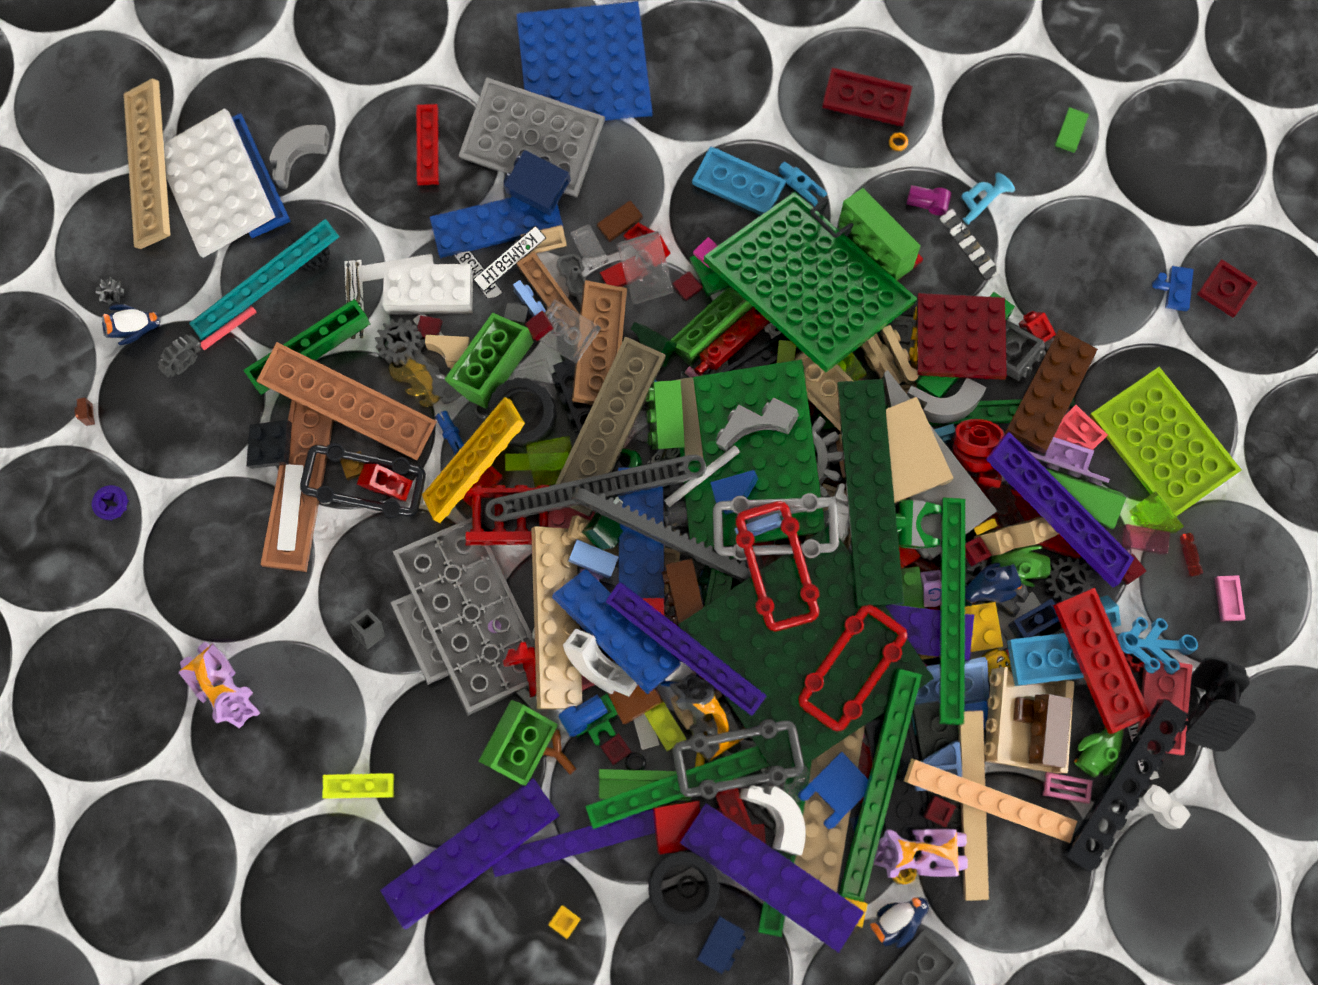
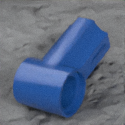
[558,695,608,737]

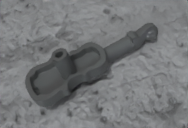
[556,254,586,309]

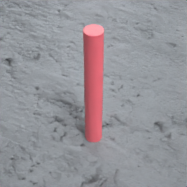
[200,305,256,351]

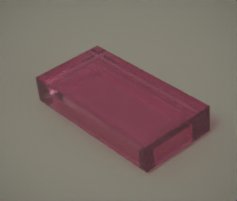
[1122,524,1170,555]

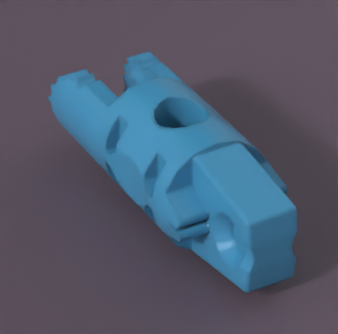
[779,162,827,207]

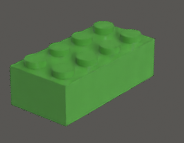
[838,188,920,280]

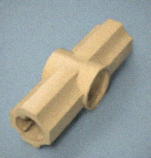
[861,334,904,384]

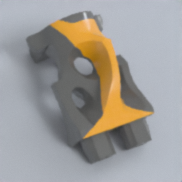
[670,673,744,762]

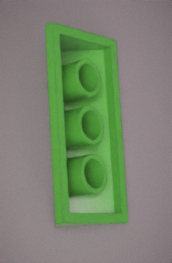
[671,287,752,367]
[1043,466,1126,529]

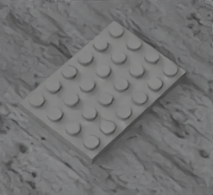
[459,77,605,197]

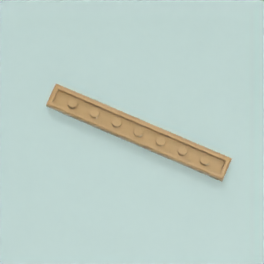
[958,711,989,901]

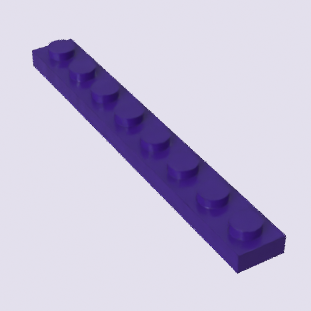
[606,582,767,716]
[492,809,655,877]

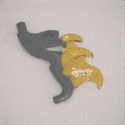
[389,339,463,406]

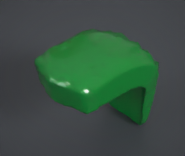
[621,448,642,468]

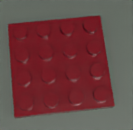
[917,293,1007,380]

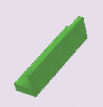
[599,769,691,801]

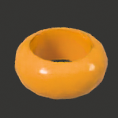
[889,133,908,151]

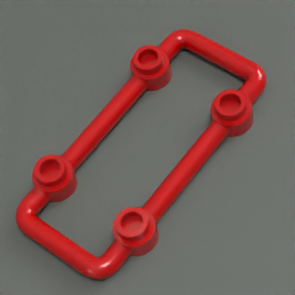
[736,501,819,631]
[798,605,907,731]

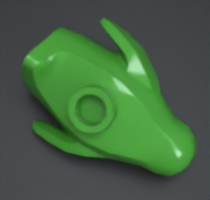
[991,544,1051,587]
[1074,727,1124,778]

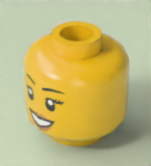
[981,648,1012,680]

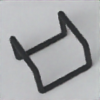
[810,198,853,238]

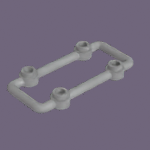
[713,493,839,560]

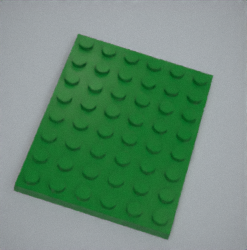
[703,192,917,373]
[672,359,826,550]

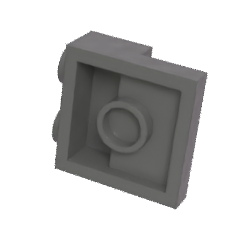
[1006,322,1046,381]

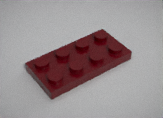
[822,68,913,127]

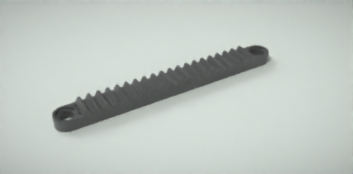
[486,455,706,522]
[571,487,761,582]

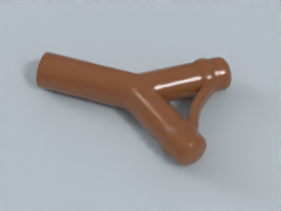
[543,729,576,775]

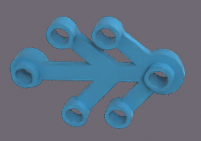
[1117,617,1198,674]

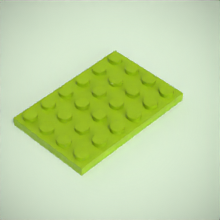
[1089,367,1242,520]

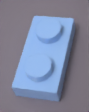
[513,280,546,318]

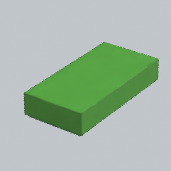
[1055,107,1089,153]

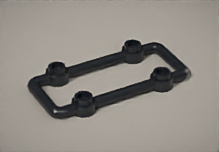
[300,443,426,518]

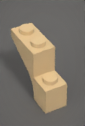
[974,516,1059,556]

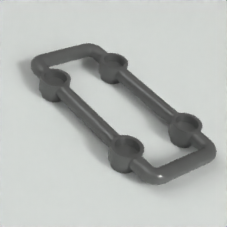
[673,719,804,799]

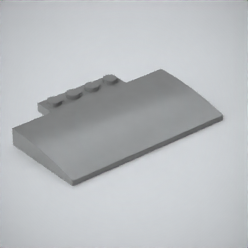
[390,517,535,716]

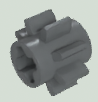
[96,277,124,305]

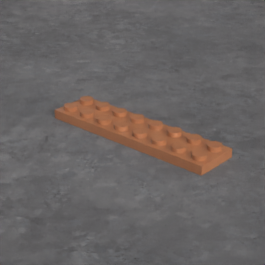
[256,342,437,461]
[261,400,334,572]

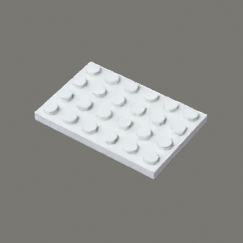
[164,108,275,258]

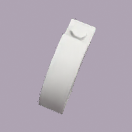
[563,629,638,696]
[739,785,806,856]

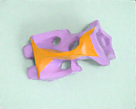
[179,642,260,728]
[873,828,968,878]

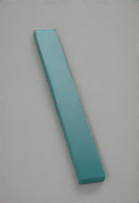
[189,219,340,341]

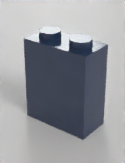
[503,150,571,216]

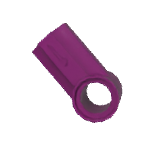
[907,185,951,216]

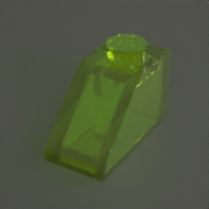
[1129,491,1184,534]

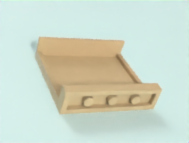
[839,397,953,503]
[984,667,1074,774]

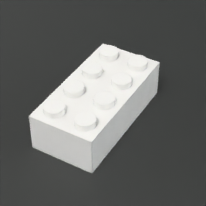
[383,264,473,315]

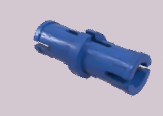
[435,411,464,455]

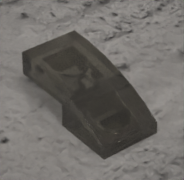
[985,482,1025,528]

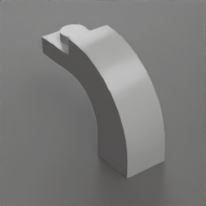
[269,125,330,189]
[907,378,987,424]

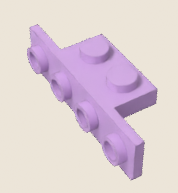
[1029,437,1110,486]

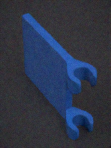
[798,752,868,829]

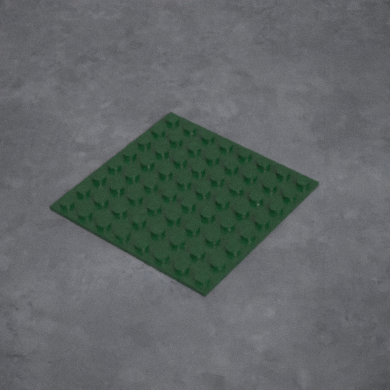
[678,526,934,769]

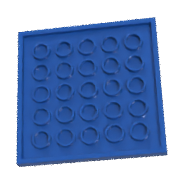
[516,1,652,121]

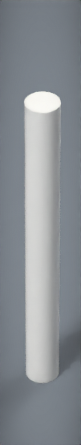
[664,445,740,507]

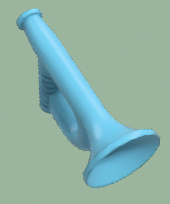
[961,173,1015,225]

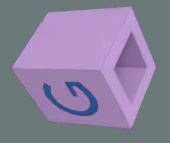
[920,570,941,607]

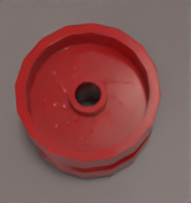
[952,419,1004,473]

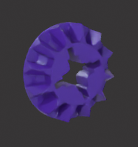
[92,485,129,521]

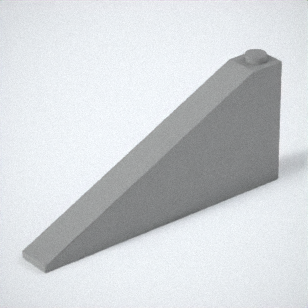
[882,370,997,561]

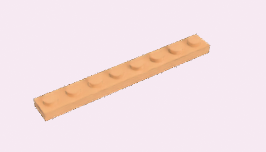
[904,759,1077,843]

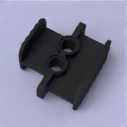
[1186,657,1256,752]

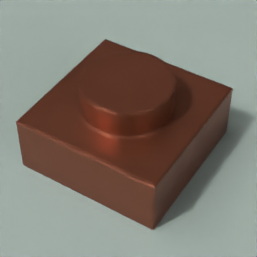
[75,398,95,426]

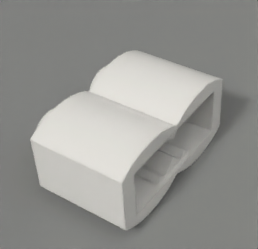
[1138,785,1190,829]

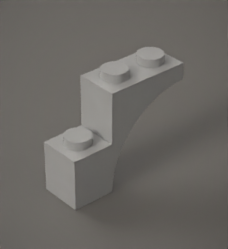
[716,397,799,452]

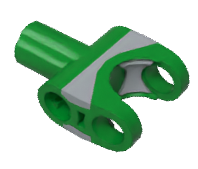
[896,500,942,549]

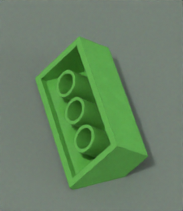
[445,313,534,409]

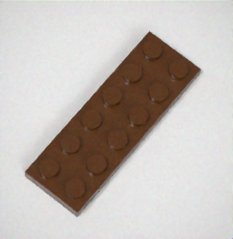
[1005,329,1098,454]

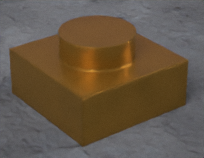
[340,451,365,480]

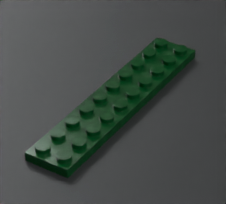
[837,379,904,607]

